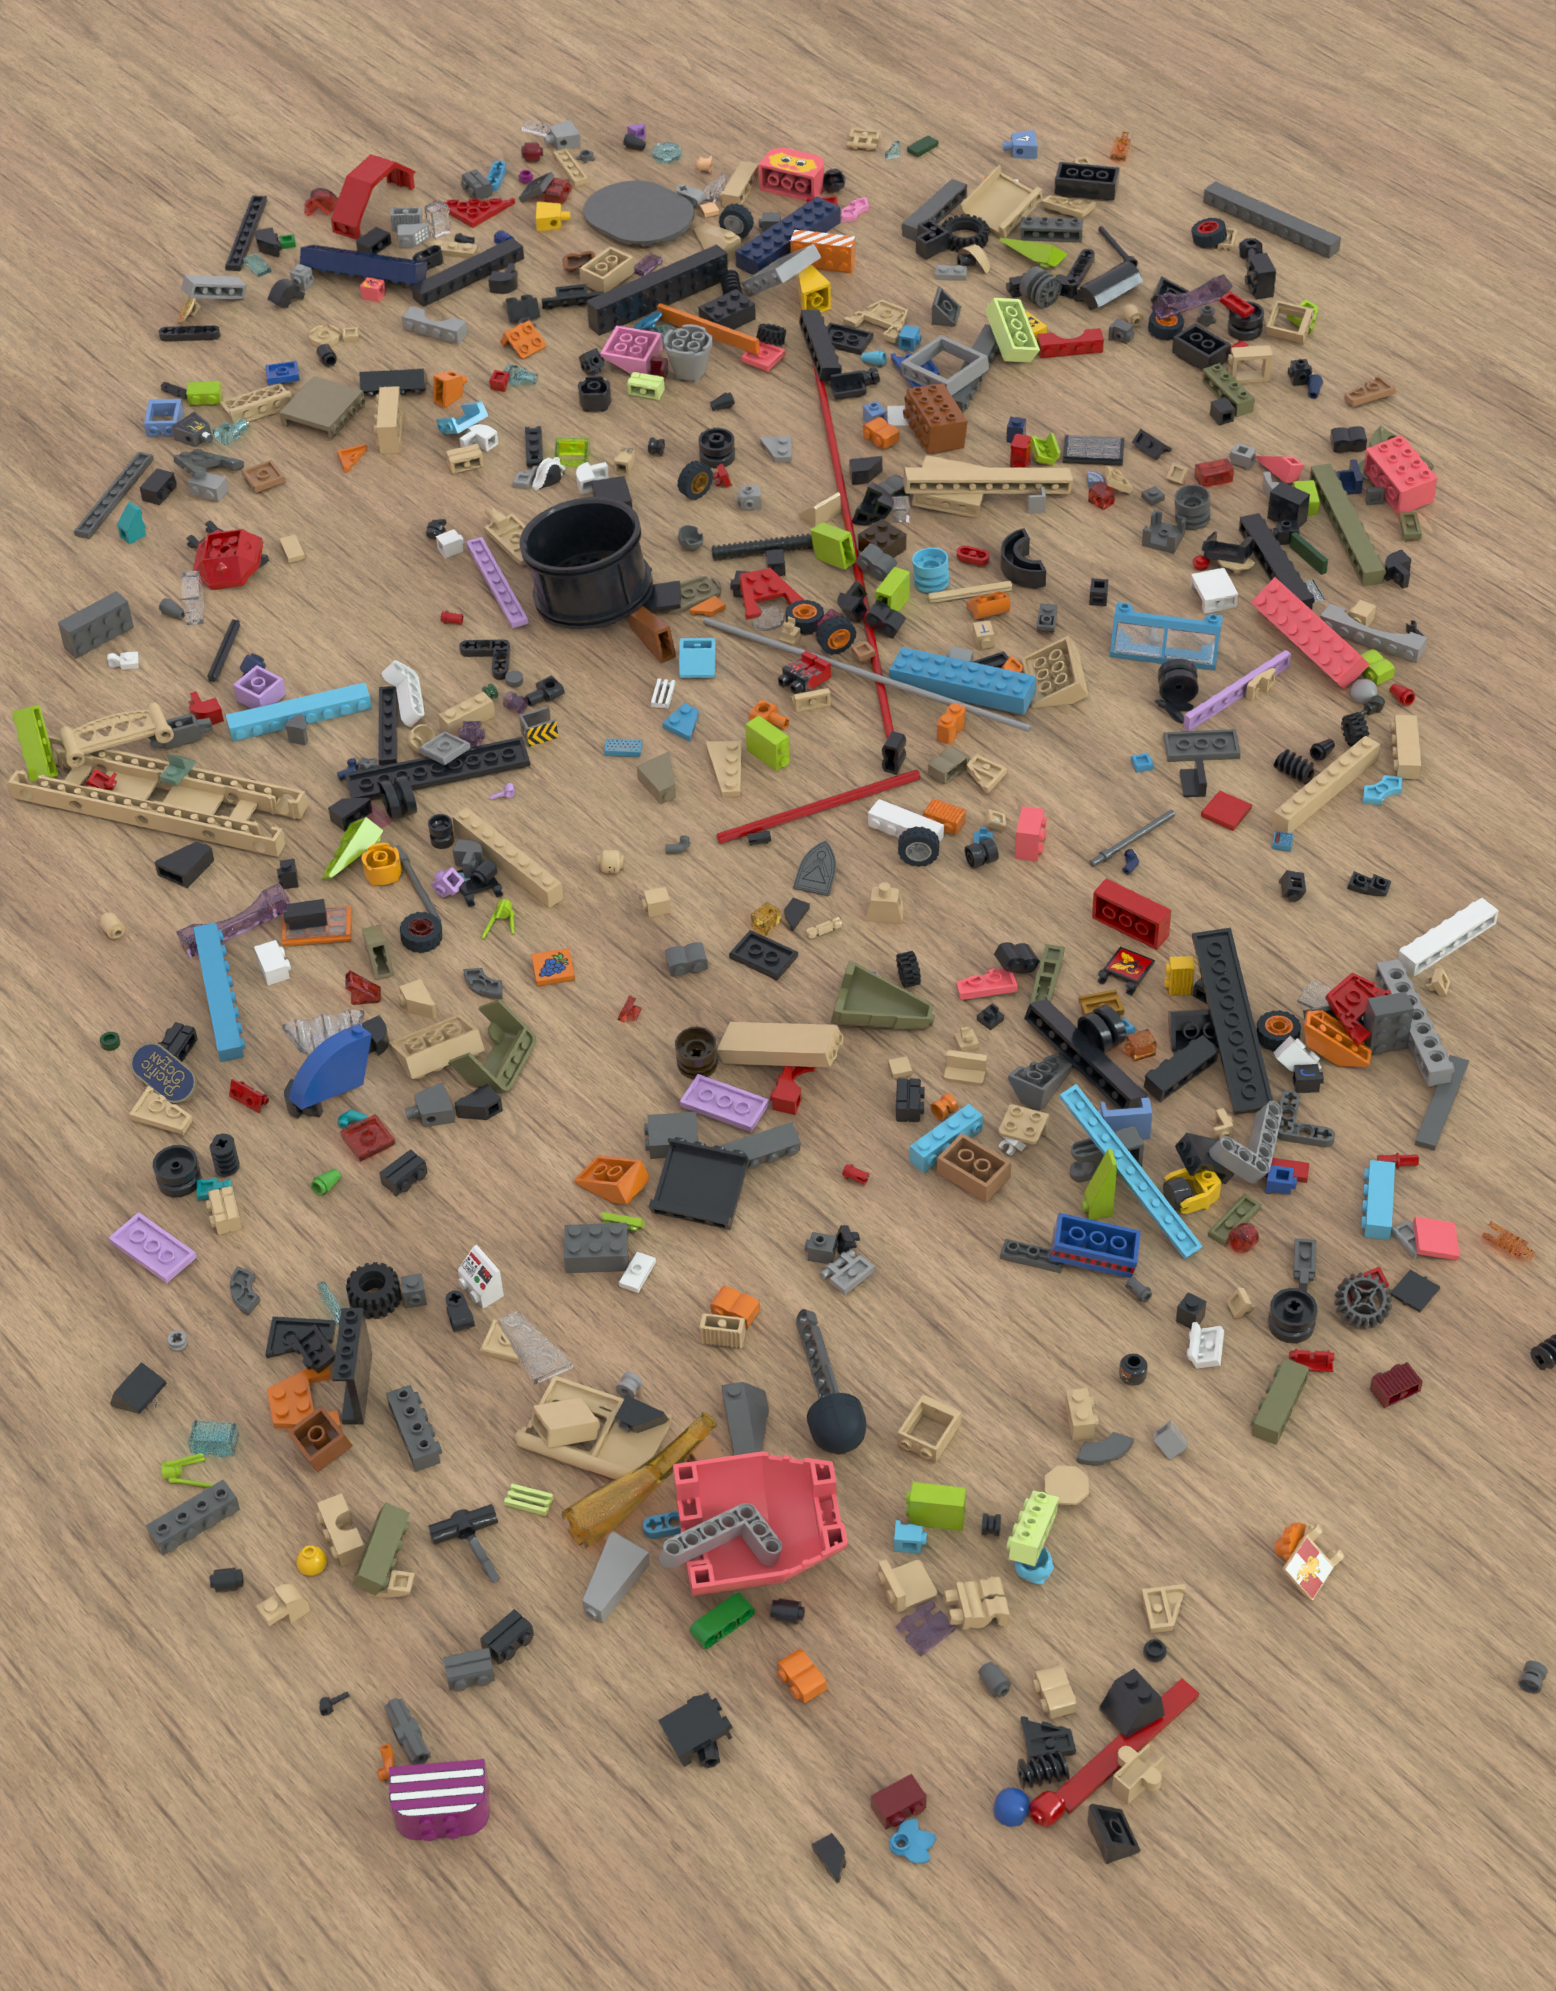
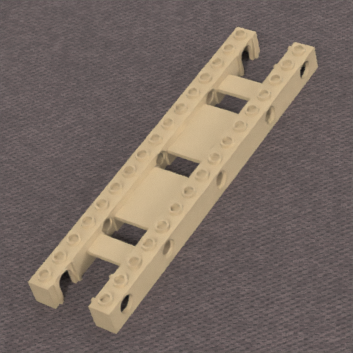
[8,736,308,857]

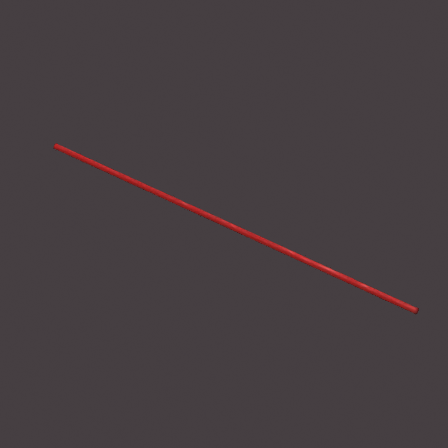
[812,361,894,740]

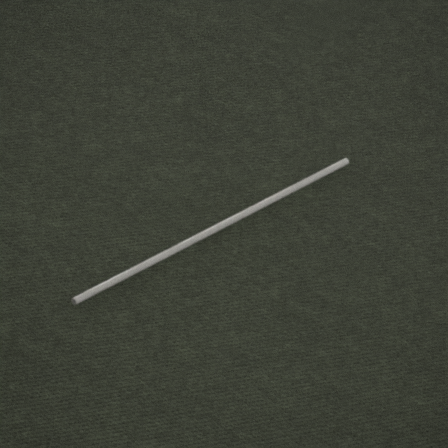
[703,617,1032,732]

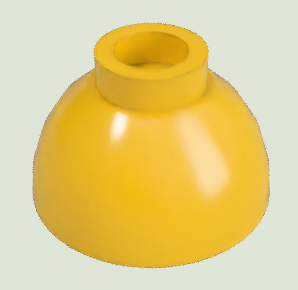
[296,1546,328,1576]

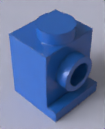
[1265,1165,1297,1195]

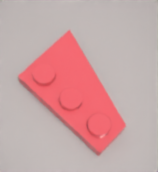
[956,968,1018,1000]

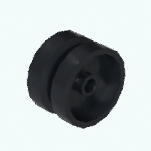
[1227,301,1264,340]
[698,428,735,469]
[1158,658,1199,703]
[379,775,417,821]
[1077,1004,1126,1054]
[152,1145,202,1197]
[1268,1288,1317,1344]

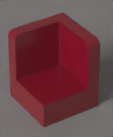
[650,356,669,382]

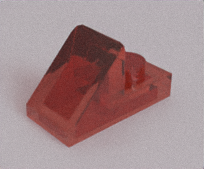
[345,970,381,1005]

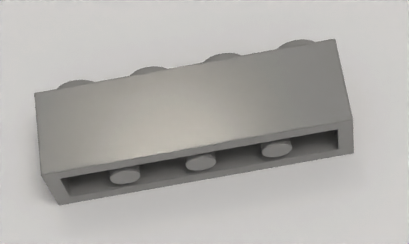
[181,275,247,299]

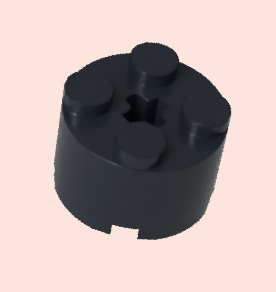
[578,375,611,412]

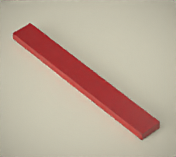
[1056,1678,1199,1815]

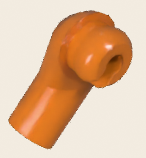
[377,1744,395,1781]

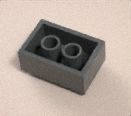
[1363,992,1414,1055]
[564,1223,629,1273]

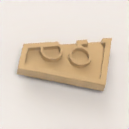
[1041,195,1096,219]

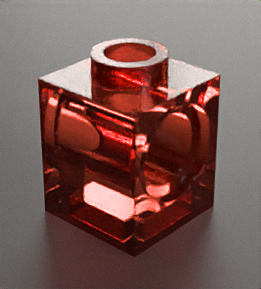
[1088,481,1115,510]

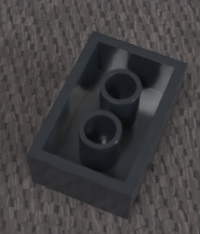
[698,289,756,330]
[1172,323,1231,371]

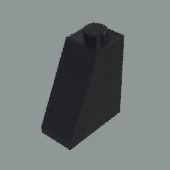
[154,841,214,888]

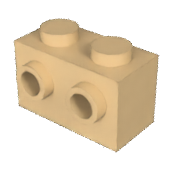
[1065,1388,1098,1441]

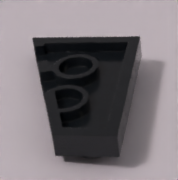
[265,1317,336,1358]

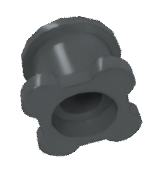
[1197,305,1216,327]

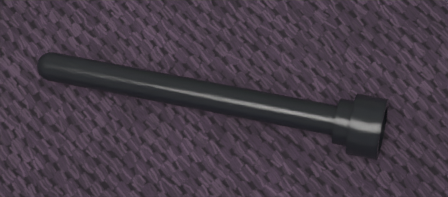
[1098,226,1138,267]

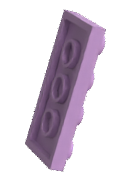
[680,1074,769,1133]
[109,1212,197,1283]

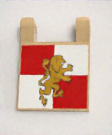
[1282,1524,1344,1601]

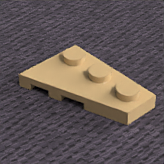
[129,1086,193,1135]

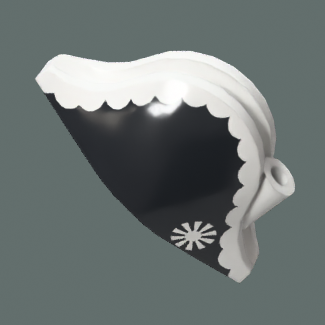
[532,457,566,490]

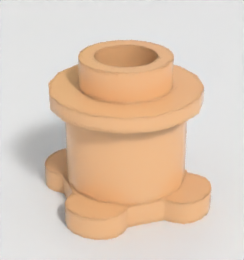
[696,156,713,174]

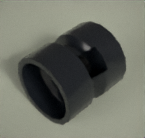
[428,814,455,849]
[964,838,999,869]

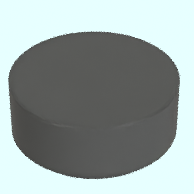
[505,671,523,687]

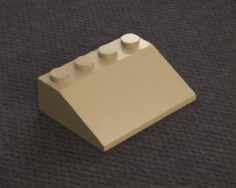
[1022,635,1089,708]
[388,1014,485,1079]

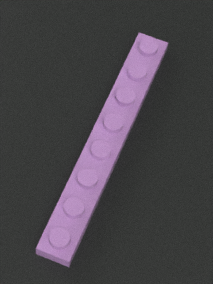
[466,537,528,628]
[1183,650,1291,731]

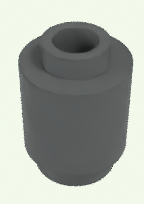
[978,1662,1011,1697]

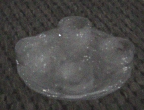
[750,605,785,631]

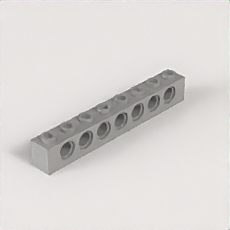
[1375,959,1455,1086]

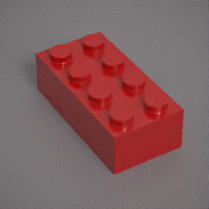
[1092,878,1171,950]

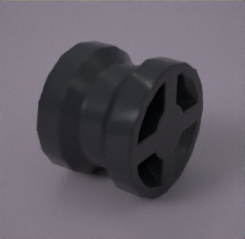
[648,437,665,455]
[981,1513,1001,1537]

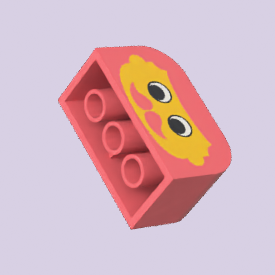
[759,148,824,201]

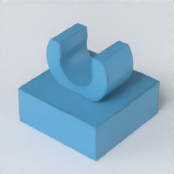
[974,827,993,844]

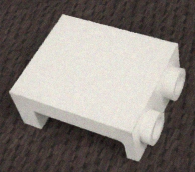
[1190,568,1238,614]

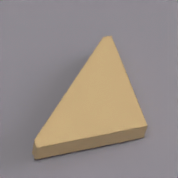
[480,1319,519,1363]

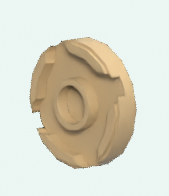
[309,325,341,347]

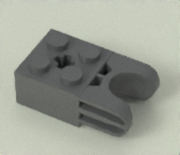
[1070,1126,1144,1182]

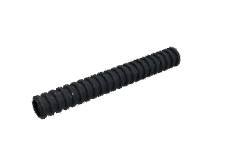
[711,533,814,561]

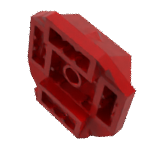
[193,529,264,590]

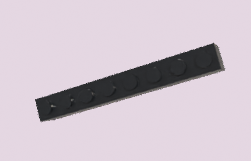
[411,238,524,307]
[1239,513,1315,610]
[1024,999,1148,1109]

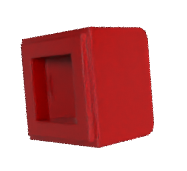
[489,370,510,392]

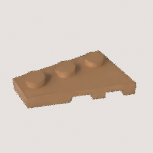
[1344,375,1396,406]

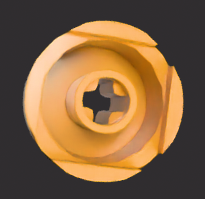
[362,843,402,886]

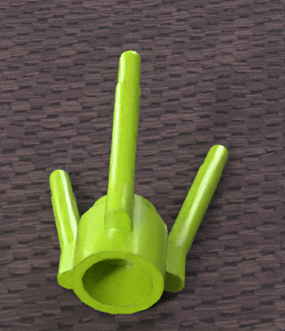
[481,899,515,939]
[161,1453,213,1488]

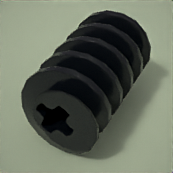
[720,270,743,295]
[1273,749,1315,785]
[209,1133,240,1177]
[1530,1334,1556,1370]
[1017,1750,1070,1790]

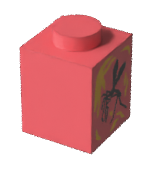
[360,277,386,302]

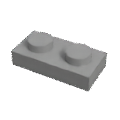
[935,265,967,281]

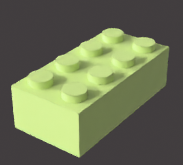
[985,298,1040,362]

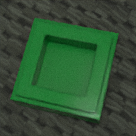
[279,234,296,249]

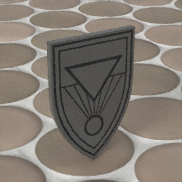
[793,840,837,896]

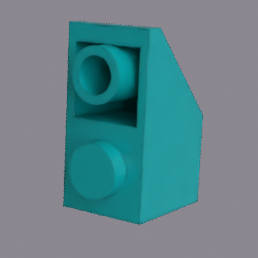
[117,502,146,544]

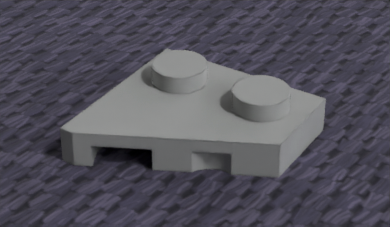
[760,436,792,462]

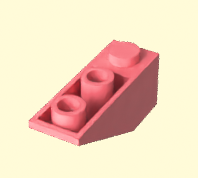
[1255,455,1304,484]

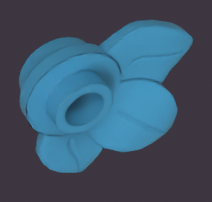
[889,1819,936,1864]

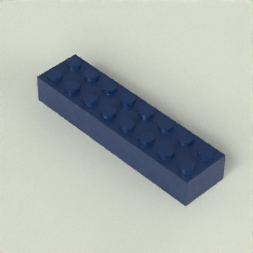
[735,196,840,275]
[300,244,427,286]

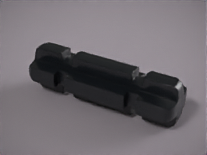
[160,382,187,399]

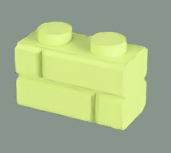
[627,372,665,400]

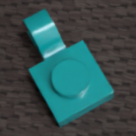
[197,1178,234,1201]

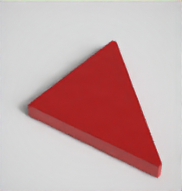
[433,198,515,228]

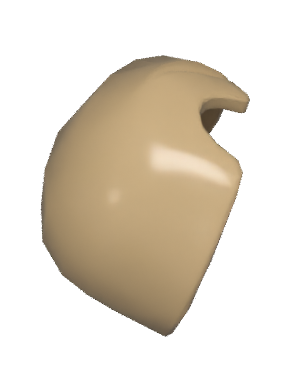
[407,724,436,754]

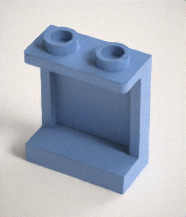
[1097,1098,1152,1140]

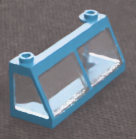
[1110,602,1223,671]

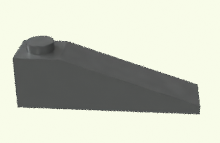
[722,1382,769,1455]

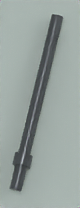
[1089,810,1175,867]
[395,845,441,921]

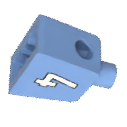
[1003,130,1038,159]

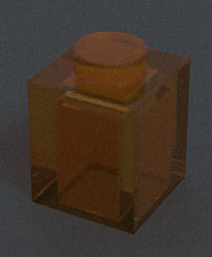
[1124,1029,1157,1062]

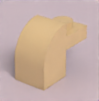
[256,1584,310,1626]

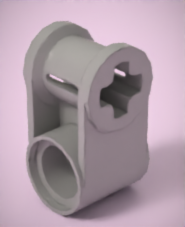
[676,184,706,209]

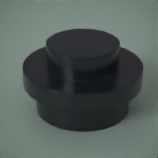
[1143,1639,1167,1662]

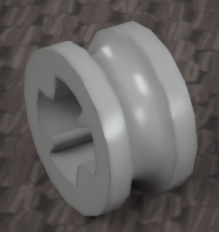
[167,1330,188,1352]

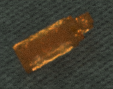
[1110,131,1131,161]

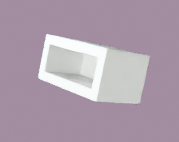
[254,940,291,985]

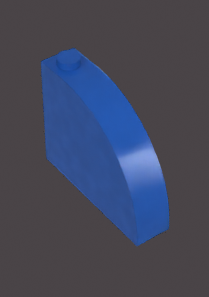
[289,1024,372,1110]

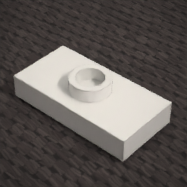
[619,1252,656,1293]

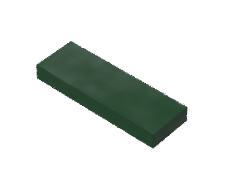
[1290,532,1328,575]

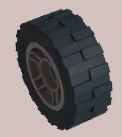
[898,826,939,867]

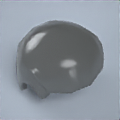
[678,525,703,550]

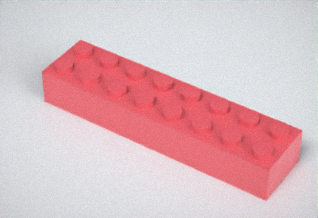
[1250,577,1370,690]

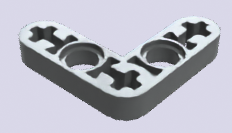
[1277,1090,1335,1147]

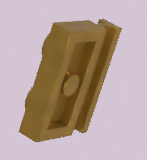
[1078,989,1124,1016]

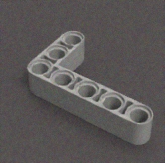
[1209,1101,1282,1184]
[660,1503,782,1569]

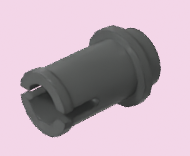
[1125,1277,1152,1302]

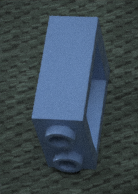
[144,399,184,437]

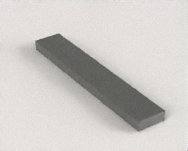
[1415,1055,1469,1151]

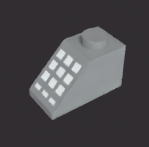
[398,223,430,248]

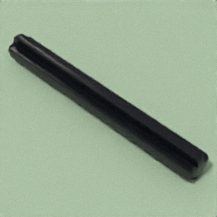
[207,619,240,682]

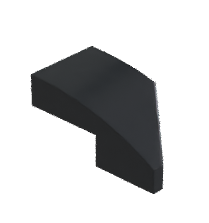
[811,1833,846,1883]

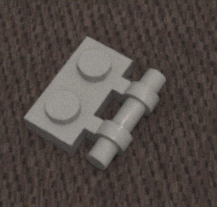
[820,1249,875,1295]

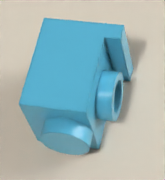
[894,1520,927,1554]

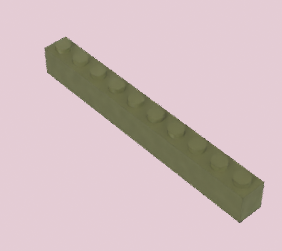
[1309,463,1386,586]

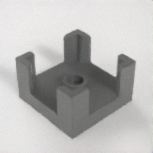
[1142,510,1186,554]

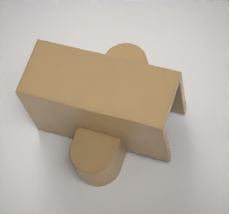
[1112,1744,1165,1805]

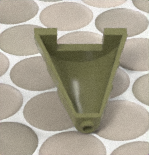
[830,961,935,1029]

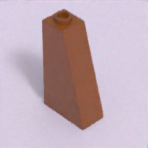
[628,606,676,663]

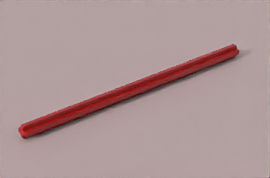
[716,769,920,844]

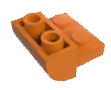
[966,591,1010,620]

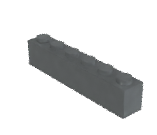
[901,179,967,241]

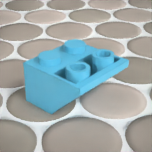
[679,638,716,678]

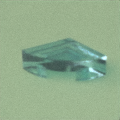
[885,140,901,159]

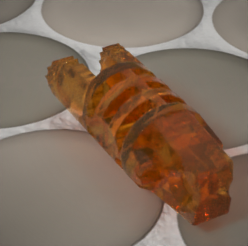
[1482,1221,1535,1260]

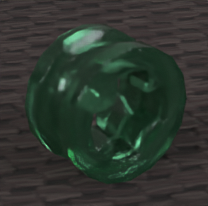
[482,683,498,700]

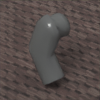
[665,835,691,854]

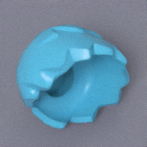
[1014,1548,1054,1584]

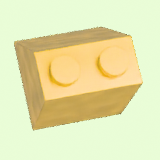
[798,265,831,313]

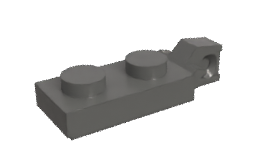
[1293,1238,1316,1292]

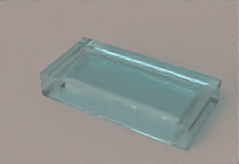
[243,253,272,277]
[317,1281,341,1325]

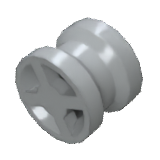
[616,1372,643,1398]

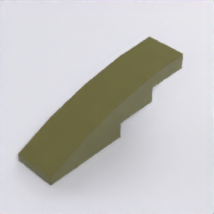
[1030,944,1065,1003]

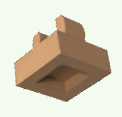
[851,641,875,665]

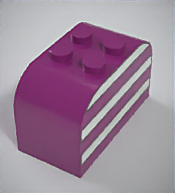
[389,1759,490,1841]

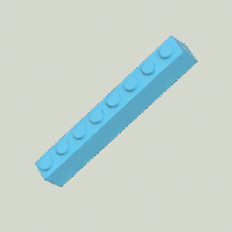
[226,682,372,742]

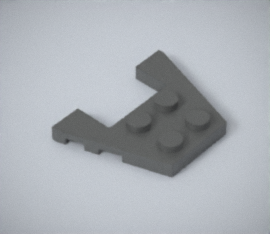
[174,449,244,478]

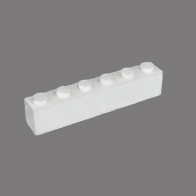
[1398,898,1499,977]

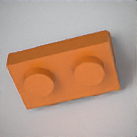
[500,320,546,359]

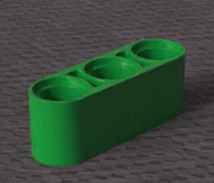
[689,1593,755,1649]

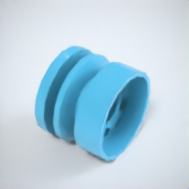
[912,548,950,593]

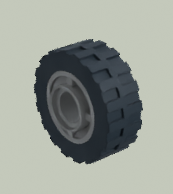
[718,203,754,239]

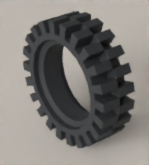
[941,214,989,253]

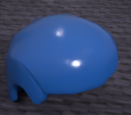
[993,1787,1030,1827]

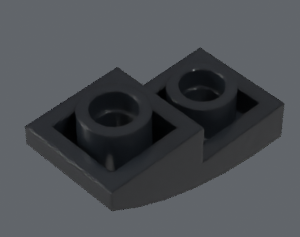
[1347,871,1391,896]

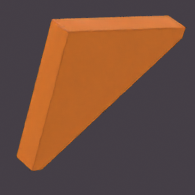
[337,444,367,473]

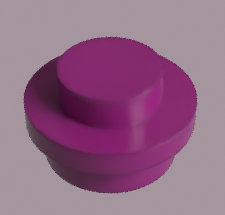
[518,170,533,183]

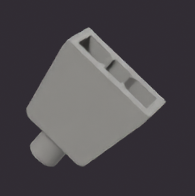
[544,120,581,150]

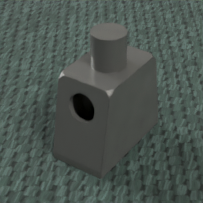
[405,1082,455,1127]

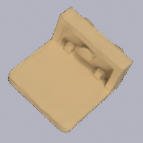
[999,1104,1049,1144]
[876,1559,937,1613]

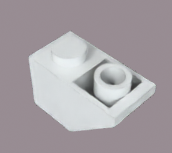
[1273,1036,1322,1071]

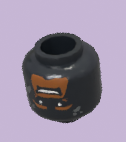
[1119,1353,1148,1386]

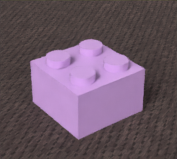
[233,665,286,709]

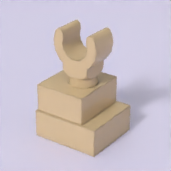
[779,617,801,647]

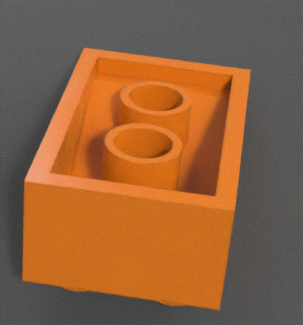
[574,1155,650,1205]

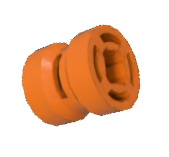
[930,1093,959,1120]

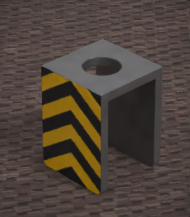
[519,707,558,747]

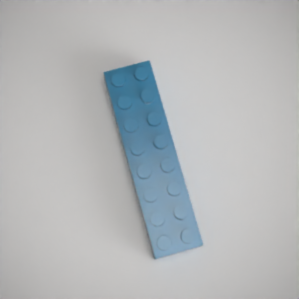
[889,647,1036,715]

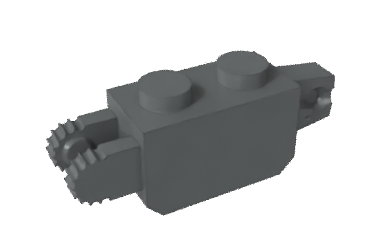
[148,714,213,749]

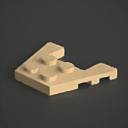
[843,300,908,344]

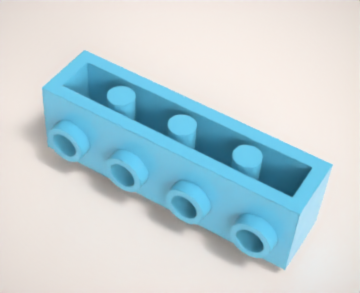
[910,1104,983,1173]

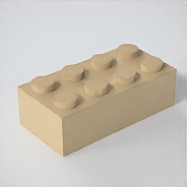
[374,386,403,454]

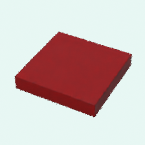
[1201,790,1252,831]

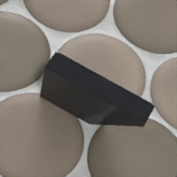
[784,898,810,931]

